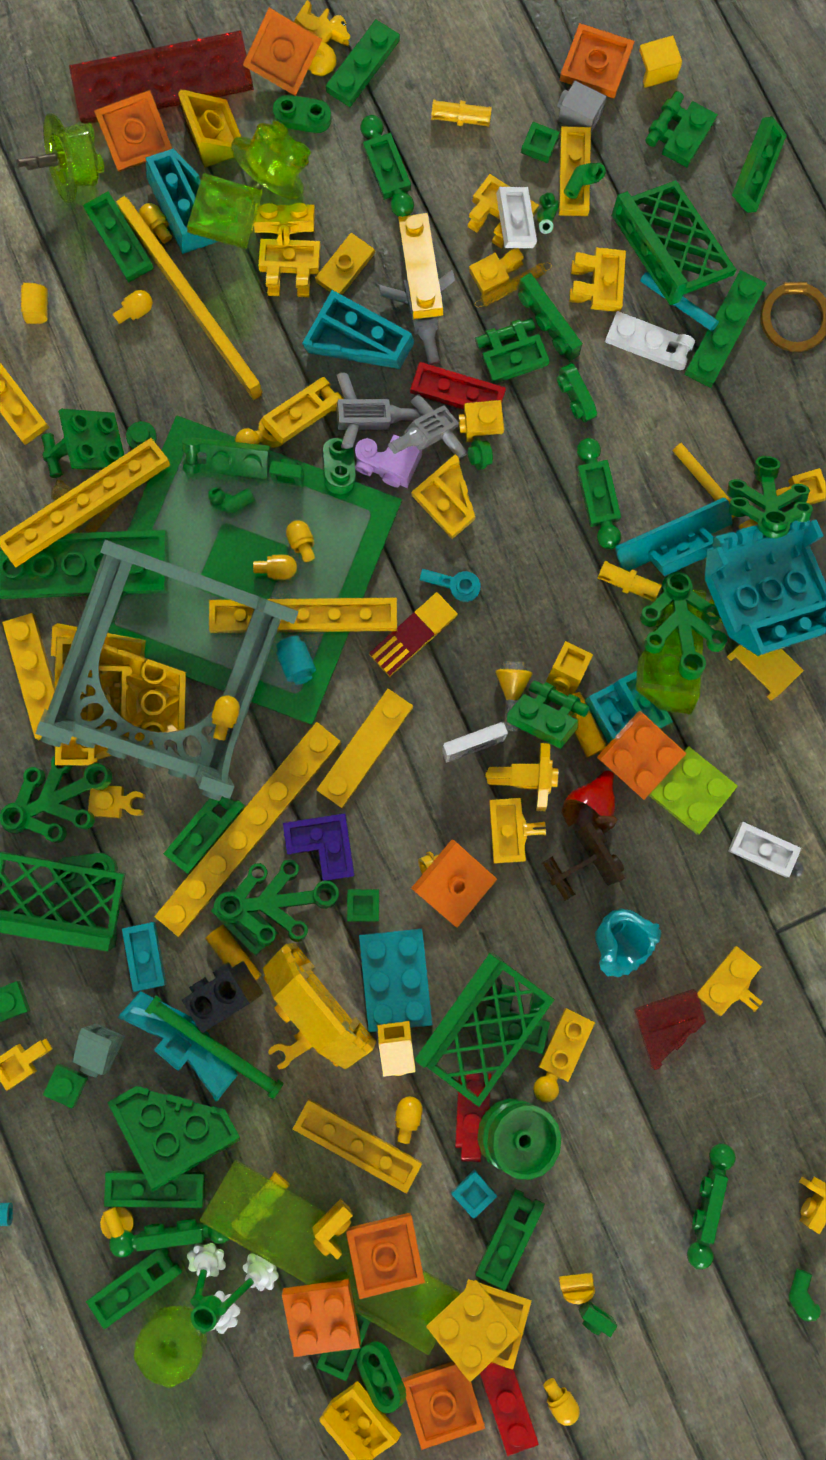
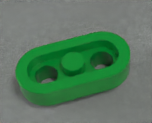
[273,95,332,133]
[556,363,597,423]
[322,438,356,494]
[52,853,118,889]
[356,1341,406,1413]

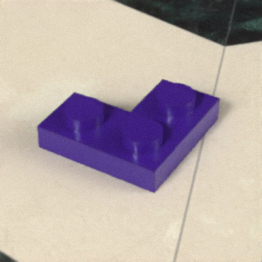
[283,813,355,881]

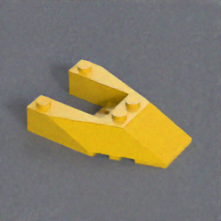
[262,943,376,1070]

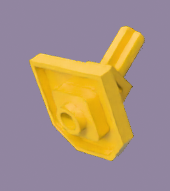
[485,743,558,811]

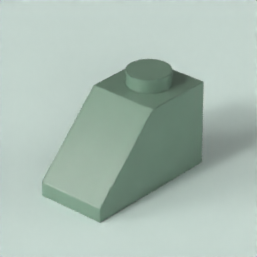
[73,1023,125,1077]

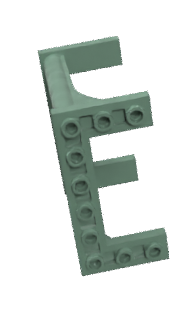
[35,539,299,801]

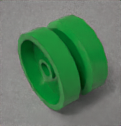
[477,1098,562,1180]

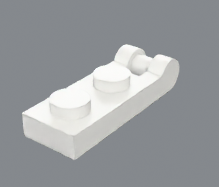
[605,311,695,370]

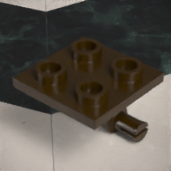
[542,822,625,901]

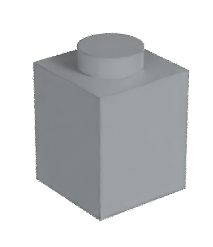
[557,81,606,132]

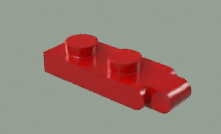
[455,1072,491,1162]

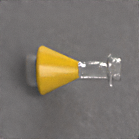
[495,661,533,732]

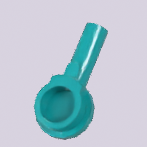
[419,569,481,602]

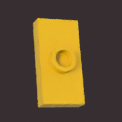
[315,233,375,295]

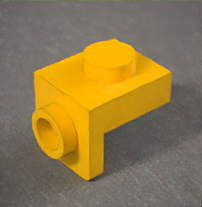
[458,400,504,442]

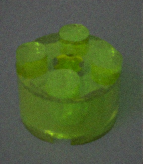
[134,1305,207,1388]

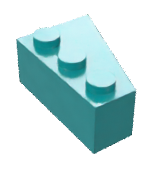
[145,148,238,254]
[302,290,415,369]

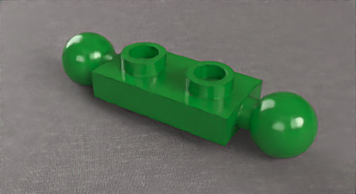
[360,115,414,217]
[577,438,622,549]
[687,1143,736,1270]
[109,1216,234,1258]

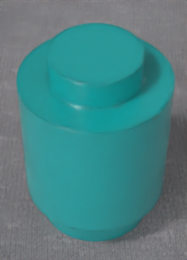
[276,636,316,685]

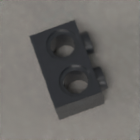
[182,961,264,1033]

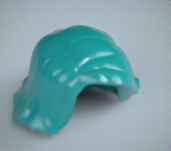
[595,908,661,977]

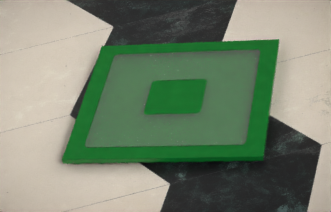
[108,415,402,726]

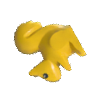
[294,0,350,76]

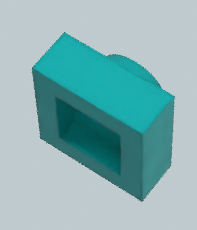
[451,1169,498,1219]

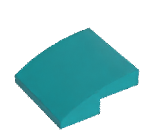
[585,668,673,744]

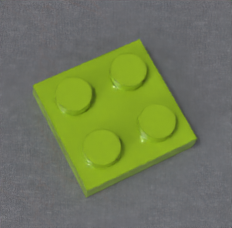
[648,746,738,835]

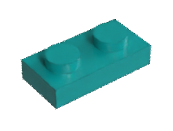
[122,922,167,992]

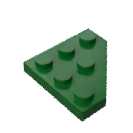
[107,1086,240,1191]

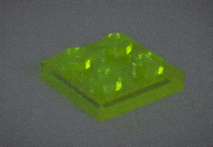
[187,173,263,249]

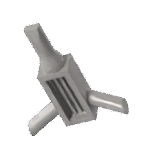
[379,270,455,365]
[336,373,423,449]
[388,394,468,460]

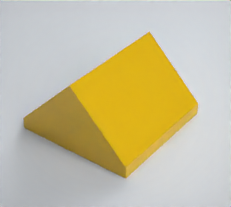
[178,89,247,168]

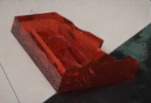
[633,989,706,1070]

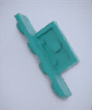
[615,498,732,576]

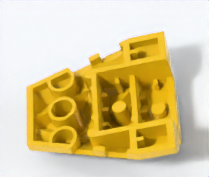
[54,637,186,765]

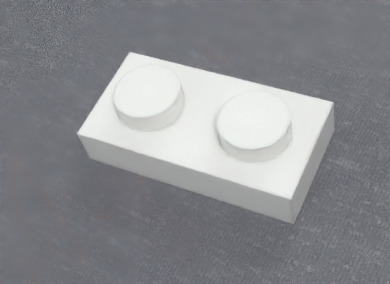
[496,187,537,248]
[728,822,801,878]

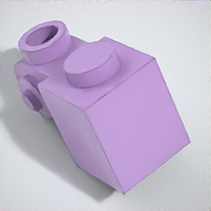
[355,435,422,488]

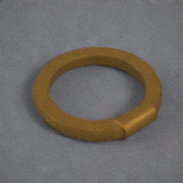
[760,282,826,352]

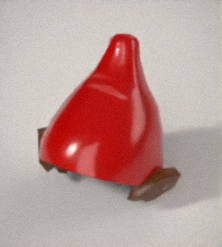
[561,770,618,833]

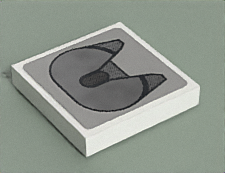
[442,722,508,763]

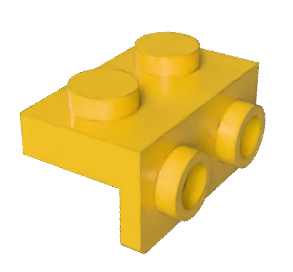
[319,1381,401,1460]

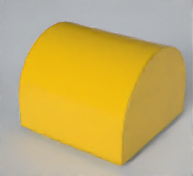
[21,283,48,324]

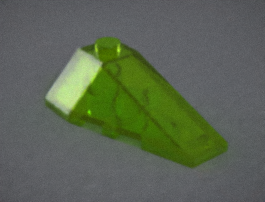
[635,587,706,715]

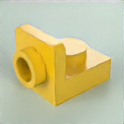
[545,641,593,696]
[799,1176,826,1234]
[312,1199,353,1260]

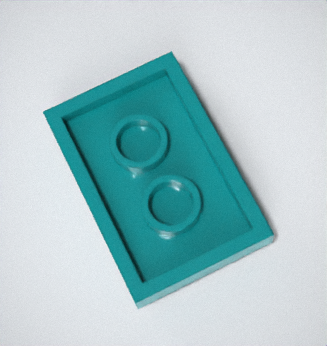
[359,928,433,1032]

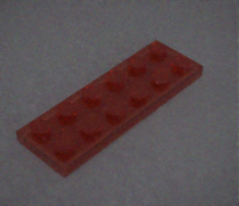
[69,30,254,125]

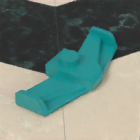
[118,991,238,1101]

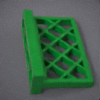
[611,180,737,306]
[0,852,126,952]
[414,953,555,1107]

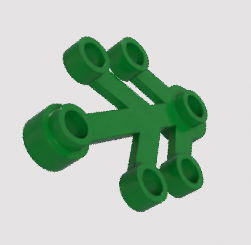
[727,456,813,538]
[640,572,727,680]
[0,755,112,843]
[214,859,339,946]

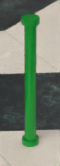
[145,995,284,1099]

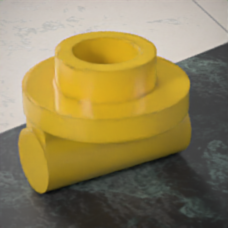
[100,1207,134,1239]
[559,1273,595,1304]

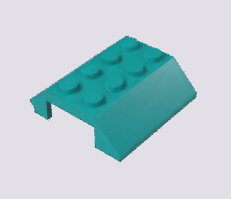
[705,519,826,656]

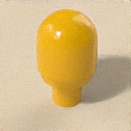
[139,203,172,244]
[113,290,153,324]
[286,520,315,562]
[253,555,297,580]
[211,695,240,741]
[395,1096,423,1144]
[543,1378,580,1426]

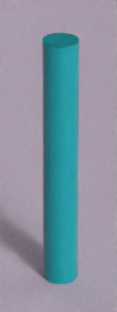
[640,272,719,332]

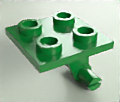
[41,408,124,478]

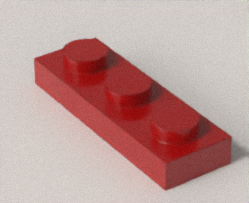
[410,362,506,410]
[480,1362,539,1456]

